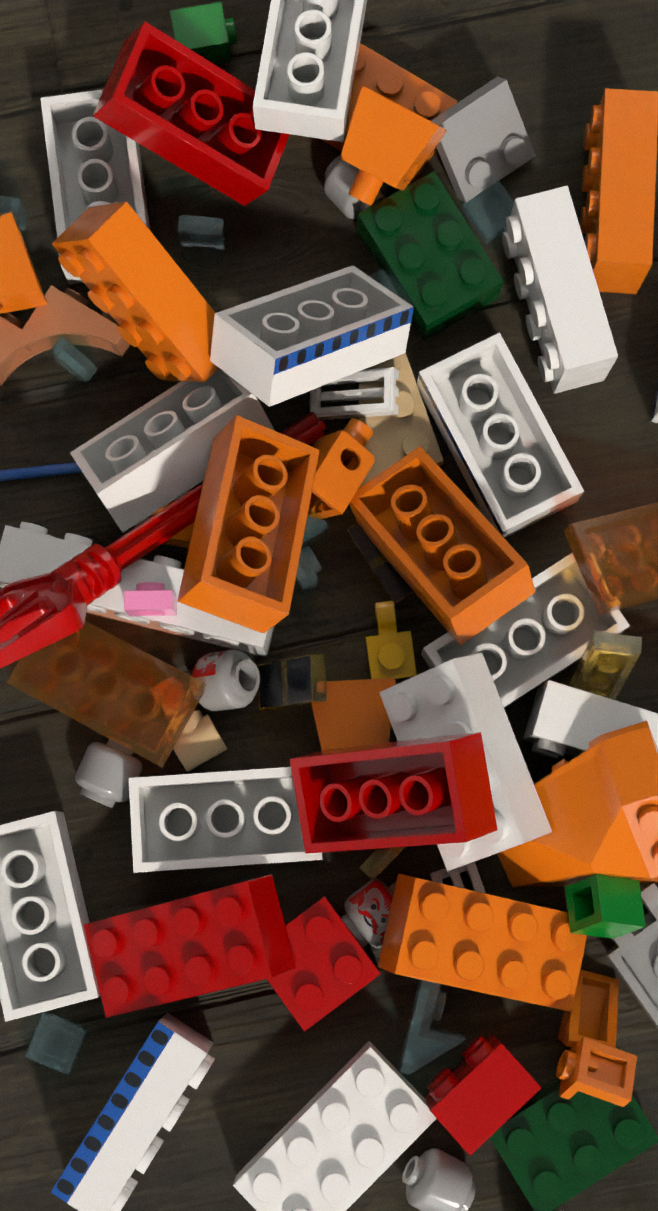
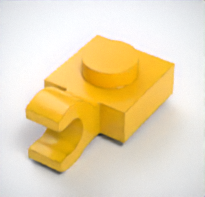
[365,601,417,679]

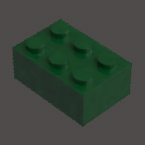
[357,171,504,341]
[489,1078,658,1211]

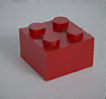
[267,895,381,1032]
[425,1034,541,1156]

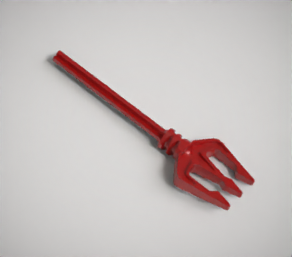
[0,412,326,669]

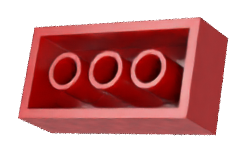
[93,21,290,206]
[290,732,498,854]
[84,874,296,1018]

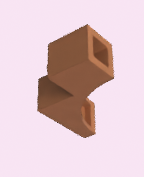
[0,285,130,386]

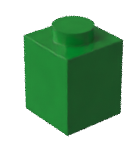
[170,2,237,65]
[565,874,646,939]

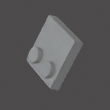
[431,76,535,203]

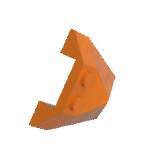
[497,721,658,887]

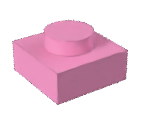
[124,582,177,616]

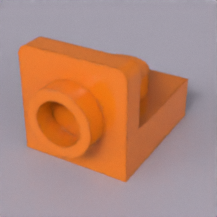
[556,1037,637,1107]

